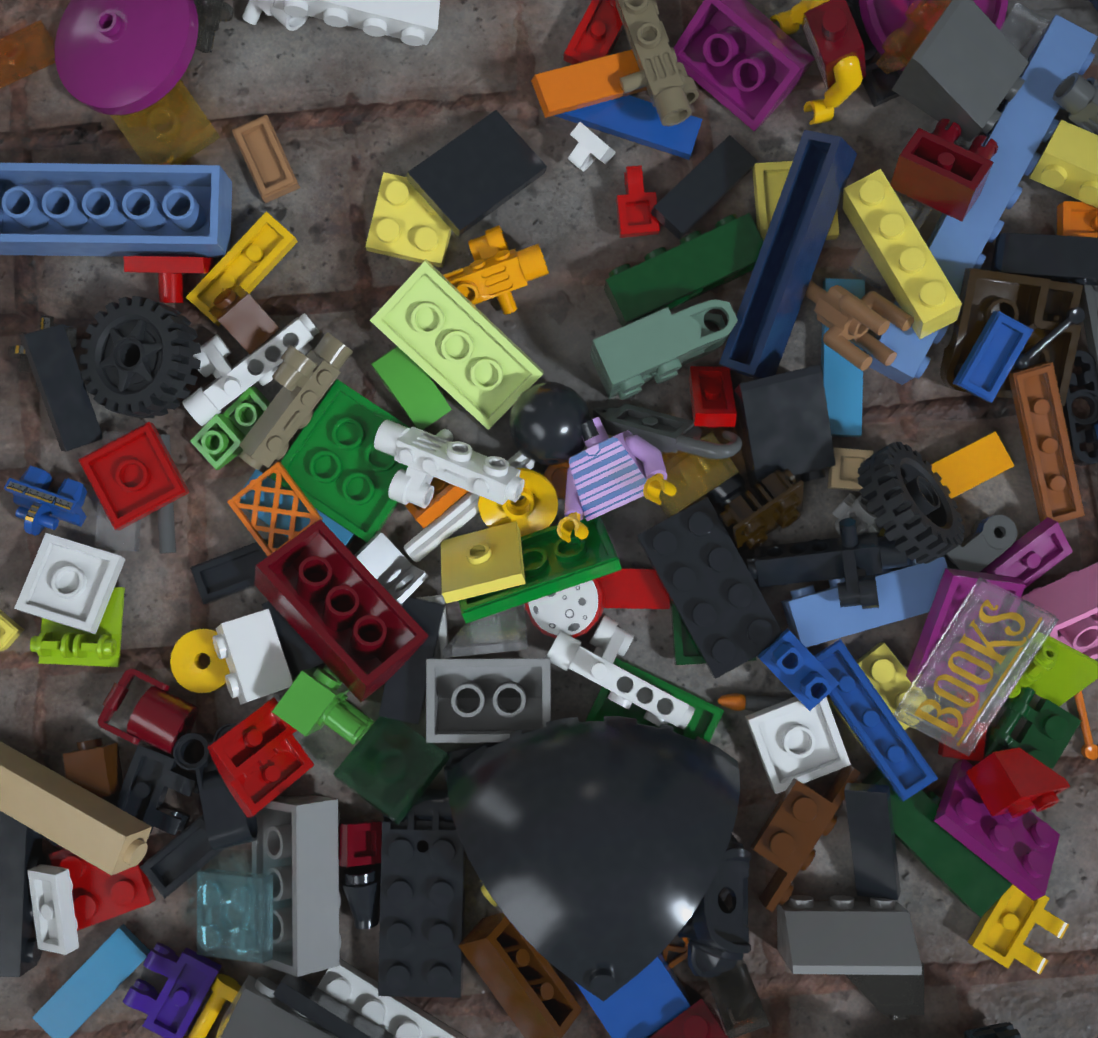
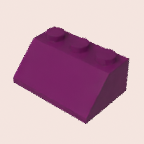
[674,0,816,132]

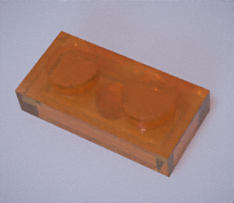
[876,0,952,74]

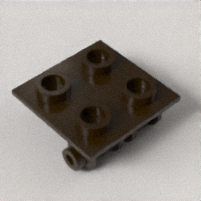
[719,468,804,554]

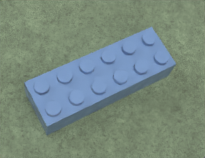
[0,163,232,258]

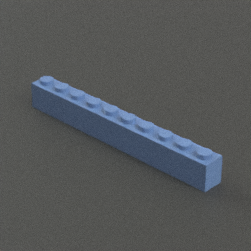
[867,15,1098,385]

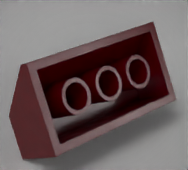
[254,519,429,702]

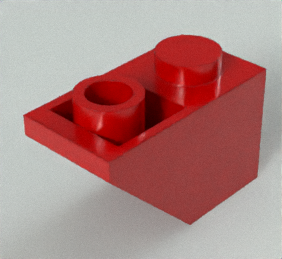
[966,747,1070,818]

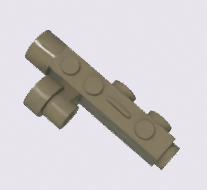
[615,0,699,126]
[239,332,353,470]

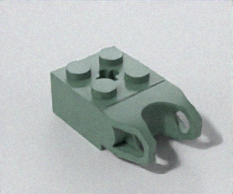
[590,299,738,400]

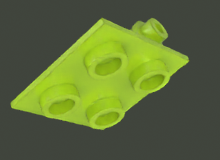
[30,587,125,667]
[993,629,1098,706]

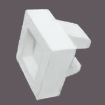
[568,122,616,172]

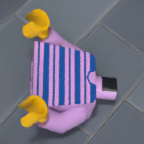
[557,417,677,543]

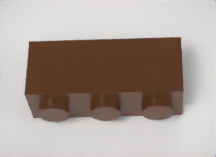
[458,912,583,1038]

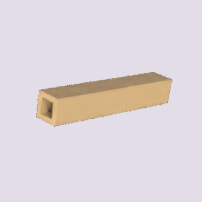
[0,741,152,876]

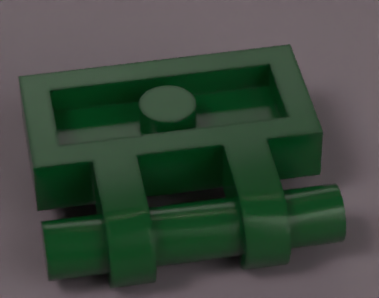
[984,687,1082,770]

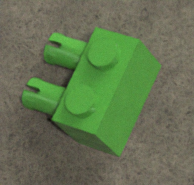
[272,665,374,745]

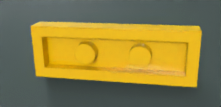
[186,211,298,327]

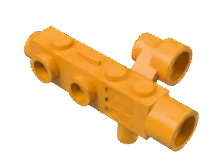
[443,225,549,315]

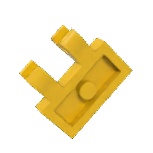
[968,885,1069,974]

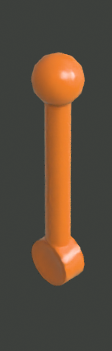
[1074,690,1098,760]

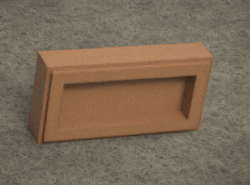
[232,115,300,203]

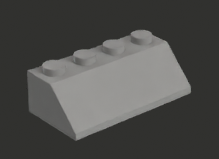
[252,795,341,977]

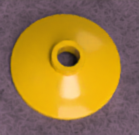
[478,468,558,537]

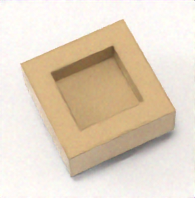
[828,448,873,491]

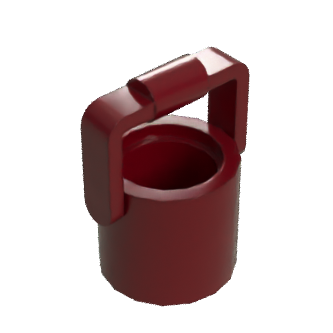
[98,669,199,755]

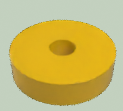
[170,629,230,693]

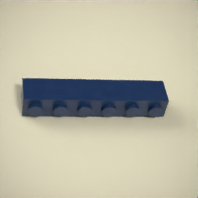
[719,130,857,379]

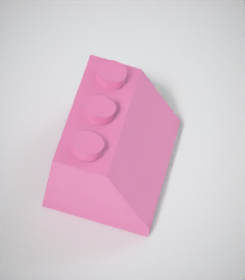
[1021,562,1098,660]

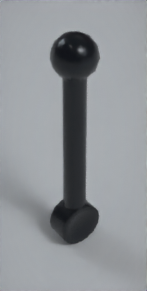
[1014,307,1085,370]

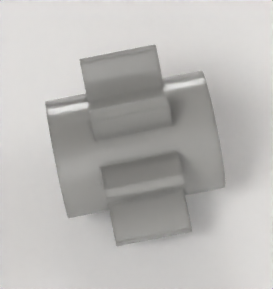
[832,493,883,536]

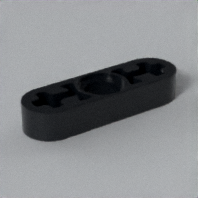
[1062,350,1098,466]

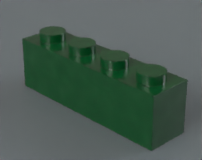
[604,213,764,327]
[861,767,1013,918]

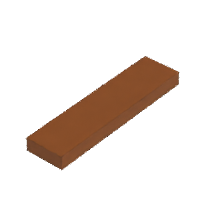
[1008,361,1085,523]

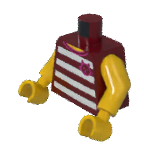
[770,0,866,125]

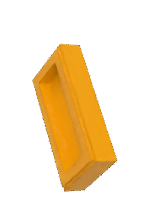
[931,431,1015,499]

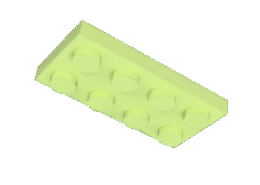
[370,259,543,430]

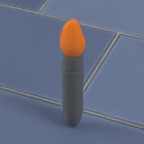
[717,693,790,711]

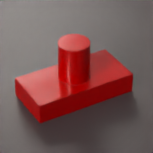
[123,256,214,303]

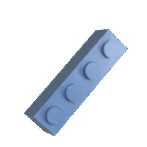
[781,557,948,647]

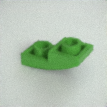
[371,346,452,430]
[190,387,270,470]

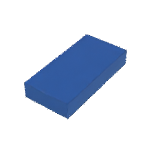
[953,311,1034,403]

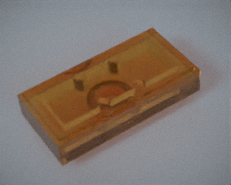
[0,20,55,89]

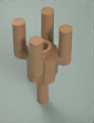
[805,280,914,371]

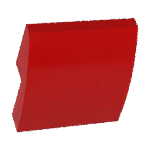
[208,697,314,818]

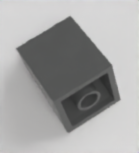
[892,0,1029,142]

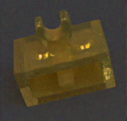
[659,432,739,518]

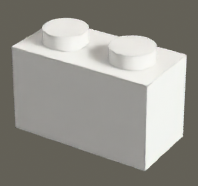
[212,609,293,705]

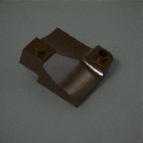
[940,268,1083,406]

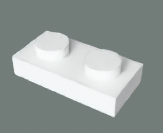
[27,864,79,955]

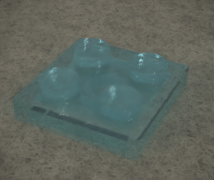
[197,869,273,963]

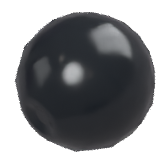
[509,382,591,465]

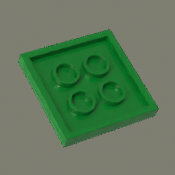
[270,379,410,542]

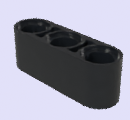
[991,233,1098,286]

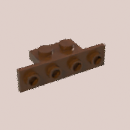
[750,766,861,913]

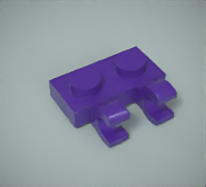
[123,942,222,1038]

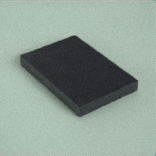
[407,110,547,237]

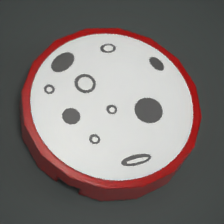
[525,578,605,639]

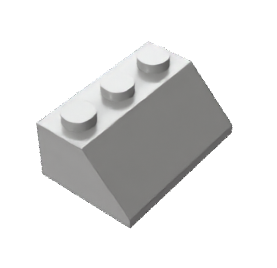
[426,658,551,743]
[777,895,922,975]

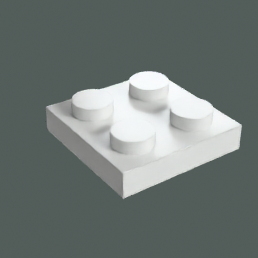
[14,533,126,634]
[745,697,851,794]

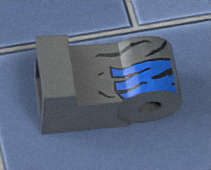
[941,515,1017,572]

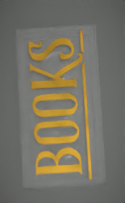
[894,577,1059,756]

